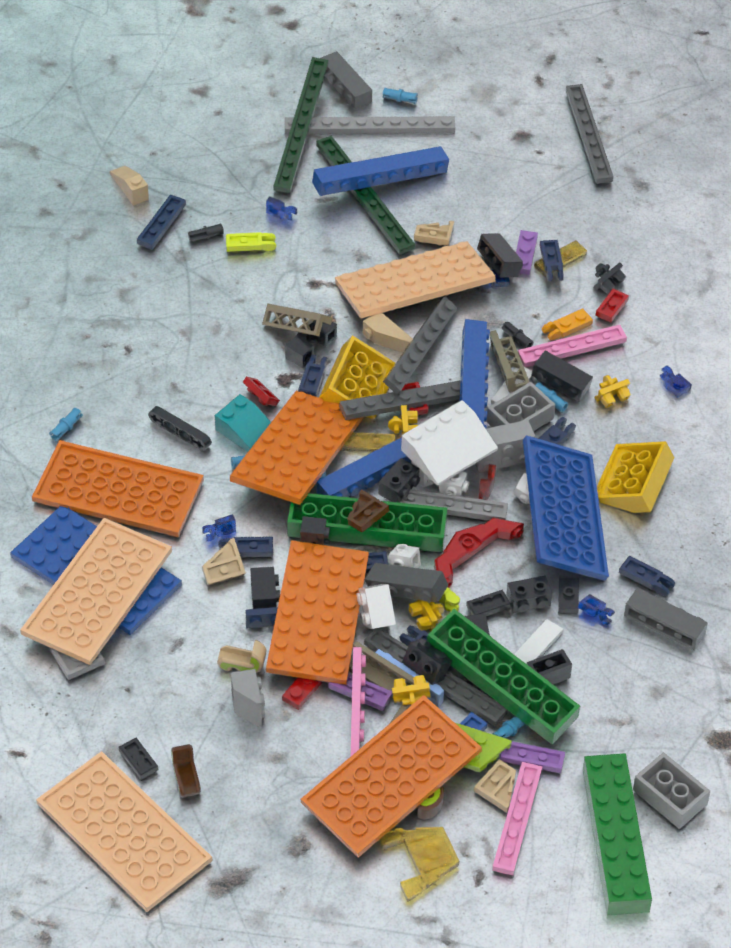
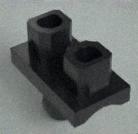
[593,262,626,294]

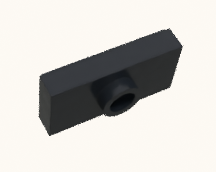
[558,577,579,614]
[466,589,511,616]
[118,737,159,780]

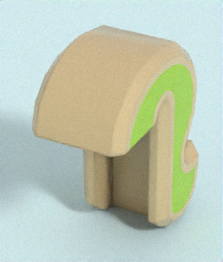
[217,640,267,673]

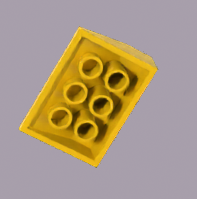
[319,335,395,419]
[597,441,675,513]

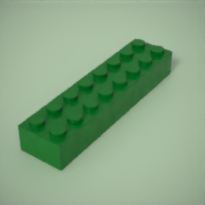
[287,493,448,552]
[427,609,581,745]
[583,753,652,915]

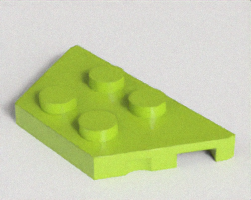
[456,723,512,772]

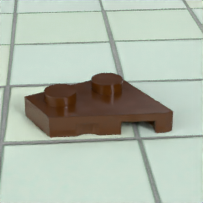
[347,490,389,533]

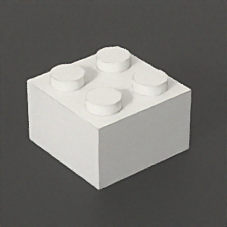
[357,584,396,629]

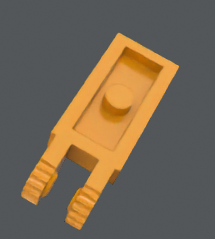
[542,308,593,341]

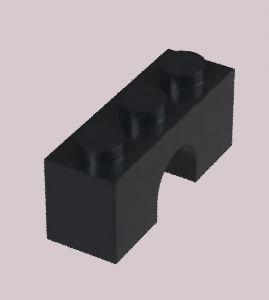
[285,321,337,368]

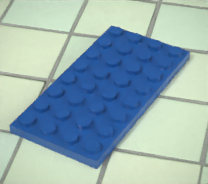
[523,435,609,581]
[10,506,182,635]

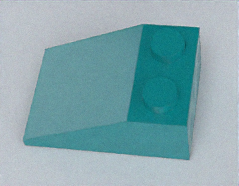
[214,394,271,452]

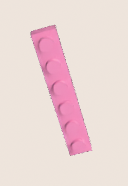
[518,325,627,368]
[351,647,366,756]
[492,762,542,875]

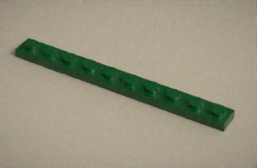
[273,57,328,193]
[316,135,415,255]

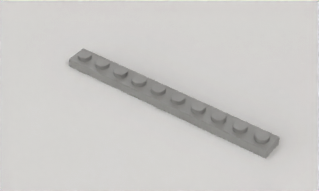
[285,116,455,134]

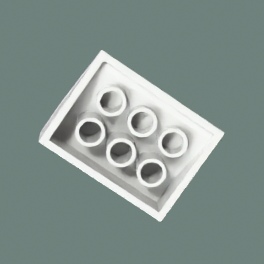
[401,400,498,486]

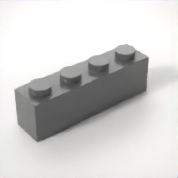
[321,51,372,109]
[364,563,448,602]
[624,588,708,651]

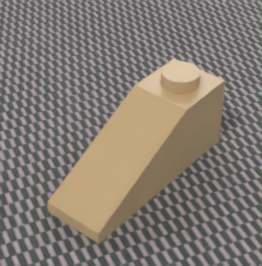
[110,166,149,206]
[363,313,413,352]

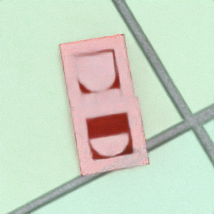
[479,464,496,500]

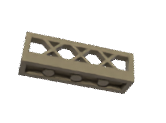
[262,303,333,336]
[490,330,529,392]
[349,641,414,705]

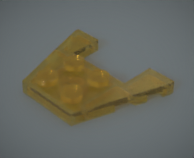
[379,827,460,902]

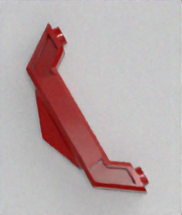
[434,518,524,588]

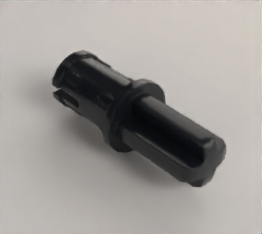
[188,223,224,241]
[501,322,534,348]

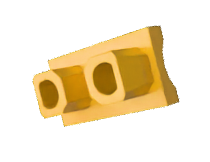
[594,375,631,408]
[388,405,418,435]
[409,600,444,632]
[392,675,431,705]

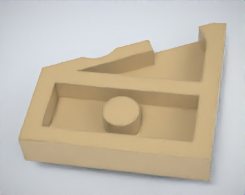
[414,221,454,246]
[202,538,246,586]
[474,759,516,813]

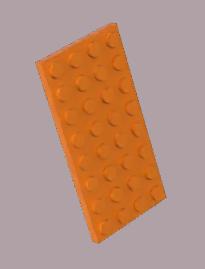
[230,390,364,505]
[32,440,204,538]
[266,540,369,685]
[300,695,482,858]

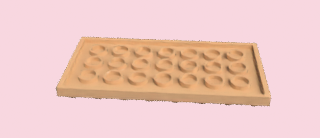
[335,241,496,318]
[20,518,172,665]
[36,751,212,912]

